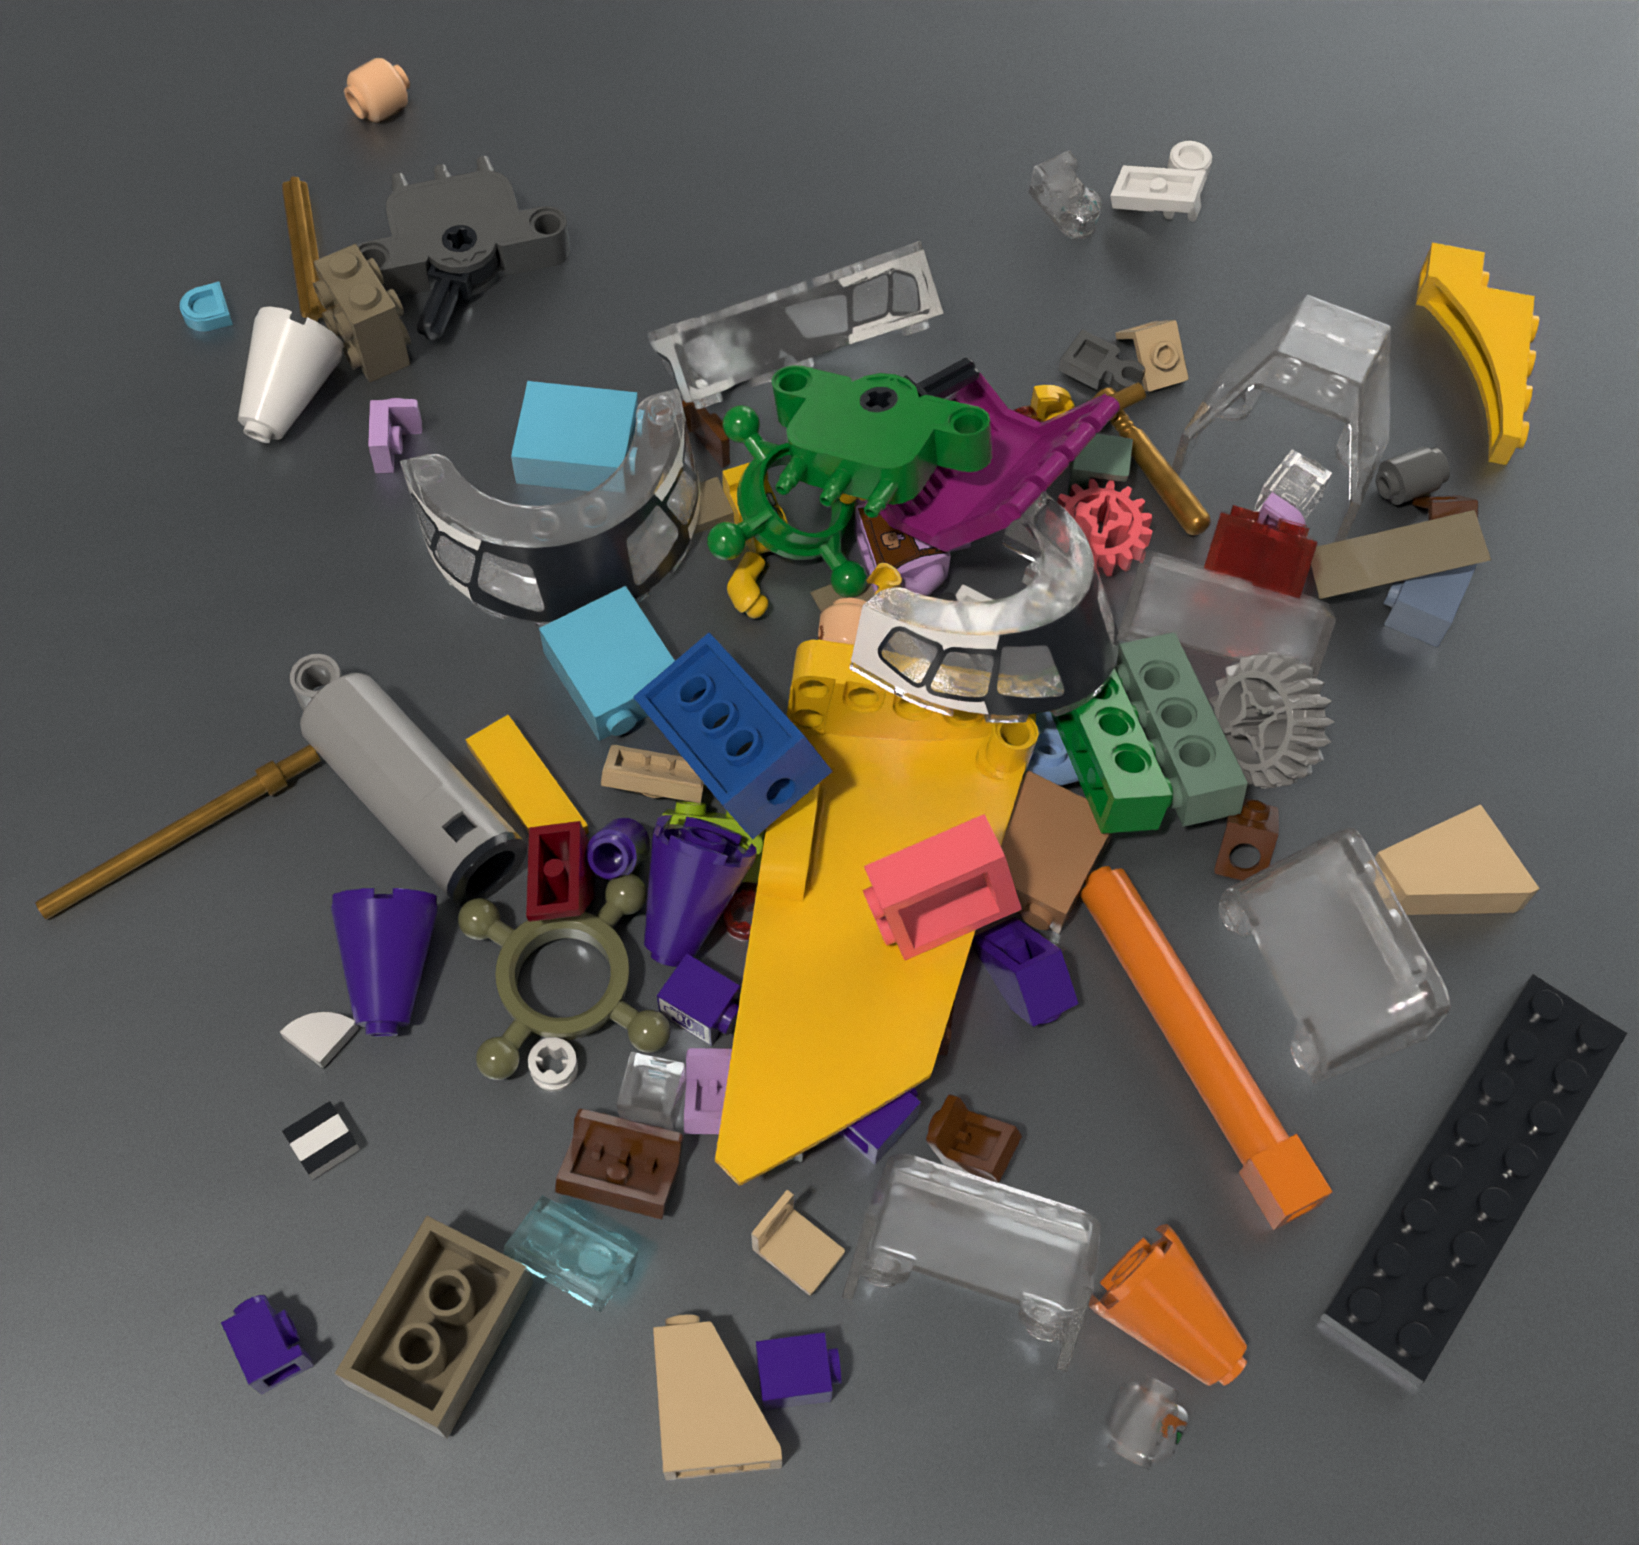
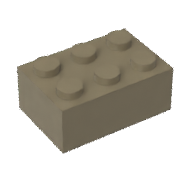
[335,1215,534,1439]

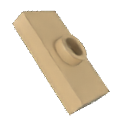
[601,745,705,803]

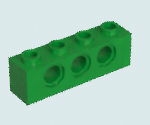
[1040,655,1173,834]

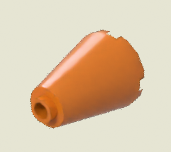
[1088,1224,1247,1386]

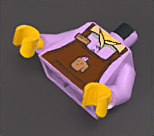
[840,494,971,605]

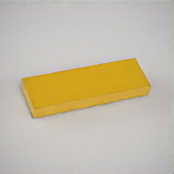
[465,715,589,834]

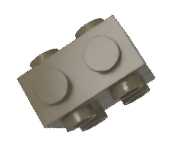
[313,244,411,383]

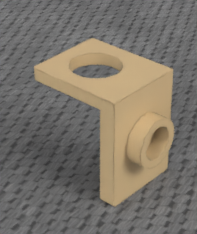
[1115,320,1189,391]
[752,1190,845,1296]

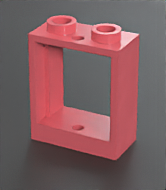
[862,814,1022,961]

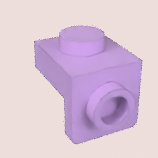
[684,1048,732,1134]

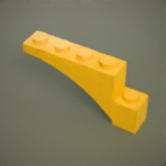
[1416,242,1539,465]

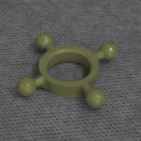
[458,874,671,1080]

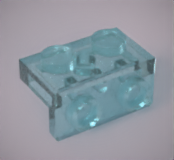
[504,1195,639,1313]

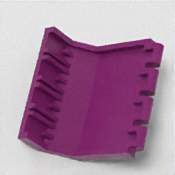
[880,372,1120,552]

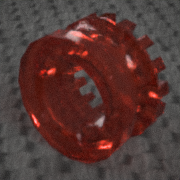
[724,889,756,942]

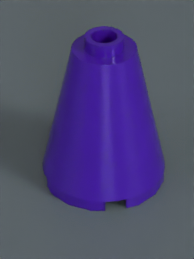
[644,815,757,967]
[331,888,438,1037]

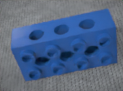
[633,632,832,840]

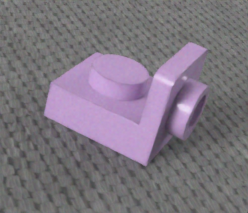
[368,398,422,473]

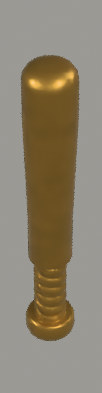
[1093,387,1211,536]

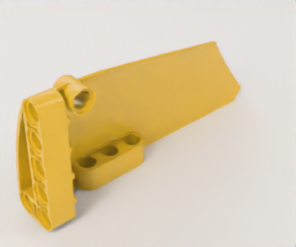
[715,639,1039,1186]

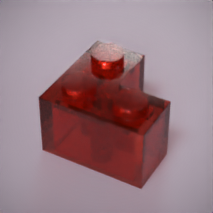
[1204,505,1318,599]

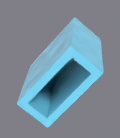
[511,381,647,495]
[539,586,675,741]

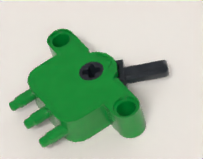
[771,357,992,518]

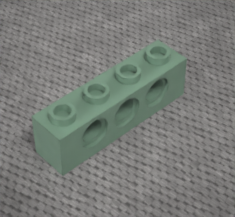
[1114,632,1248,827]

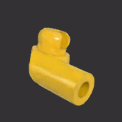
[727,551,769,619]

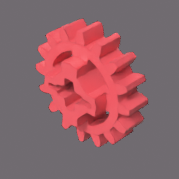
[1049,479,1153,576]

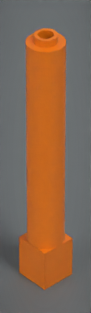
[1080,866,1333,1231]

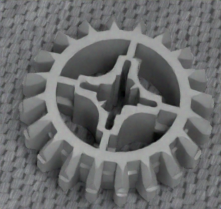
[1208,652,1335,789]

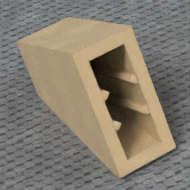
[1365,804,1540,915]
[653,1315,782,1480]

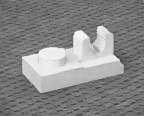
[1110,165,1207,221]

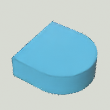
[180,282,233,332]

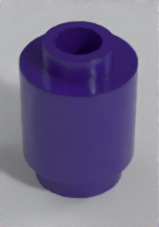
[586,818,650,880]

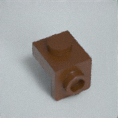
[926,1094,1022,1184]

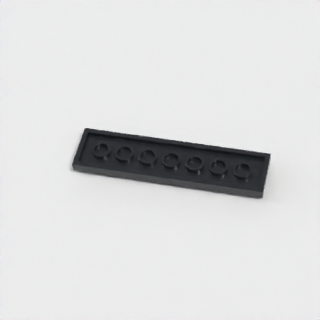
[1320,974,1627,1386]

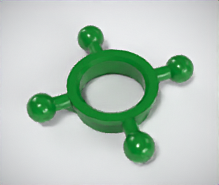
[707,405,868,598]

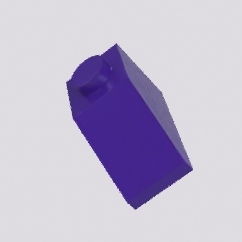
[972,917,1079,1027]

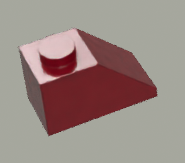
[526,821,595,922]

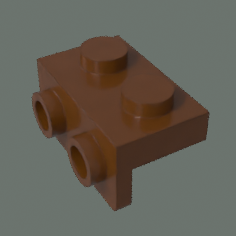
[555,1109,684,1220]

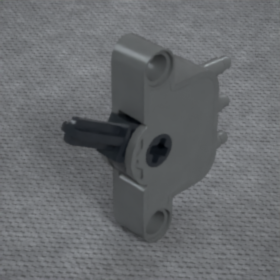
[358,156,570,341]

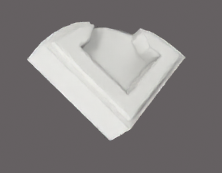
[280,1012,359,1068]

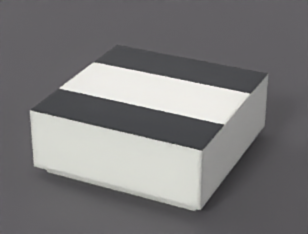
[282,1101,360,1180]

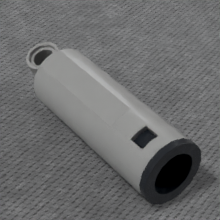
[290,654,527,907]

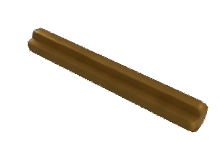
[282,176,327,322]

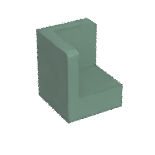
[1067,434,1133,496]

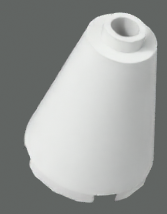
[238,306,344,443]

